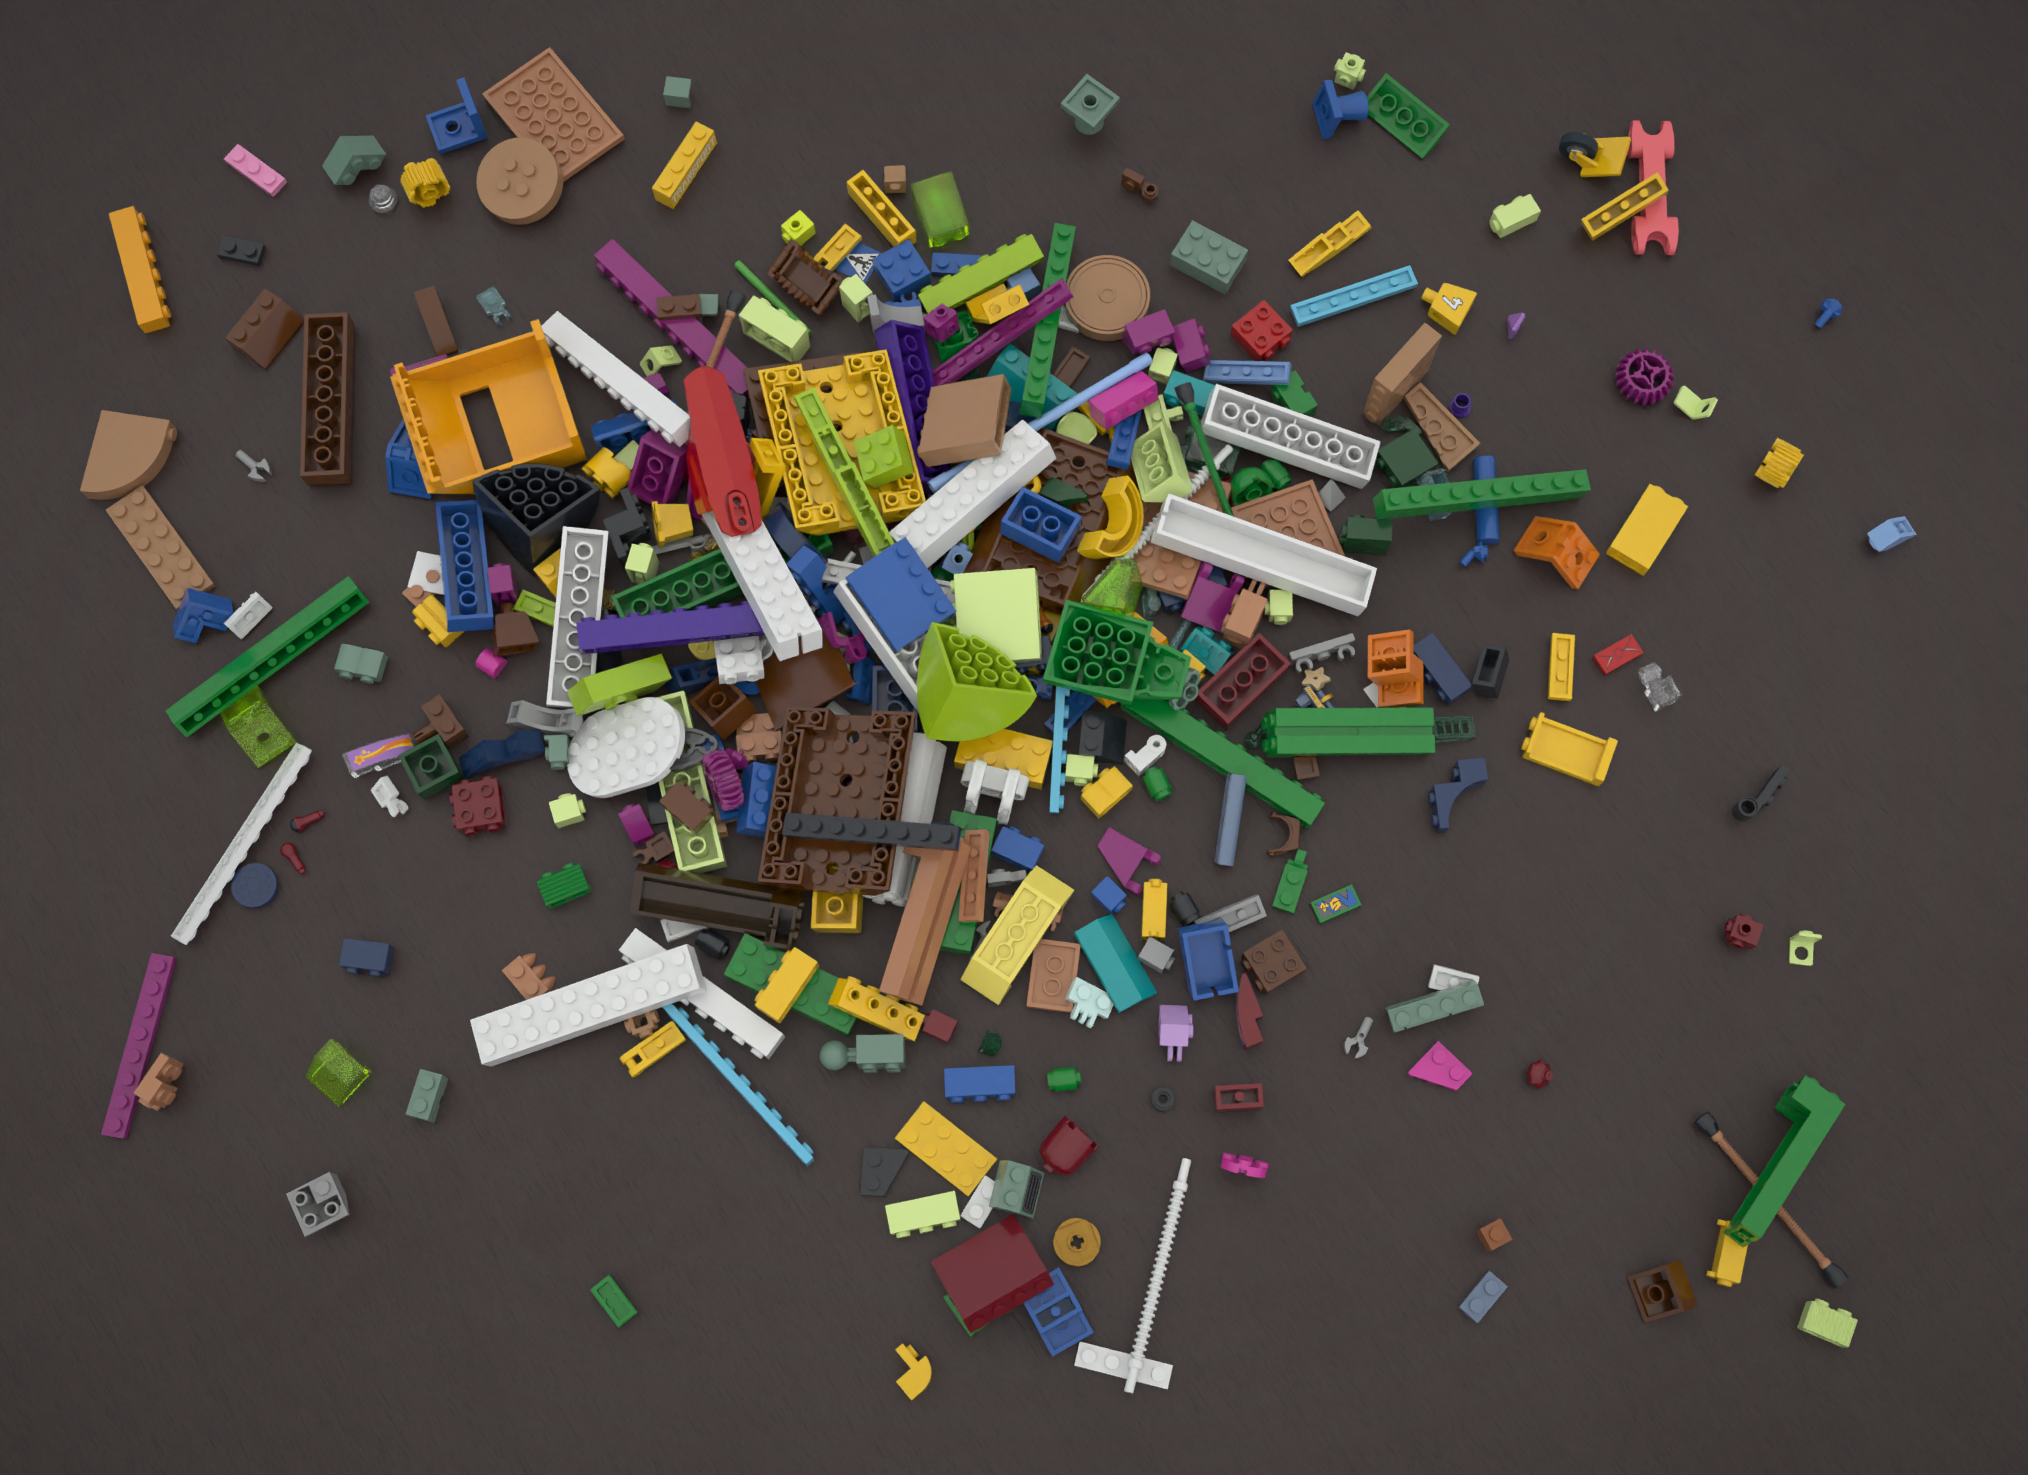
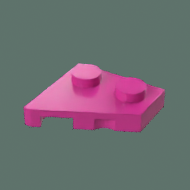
[1407,1041,1473,1091]

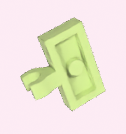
[1143,394,1183,431]

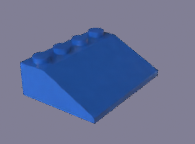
[845,537,956,652]

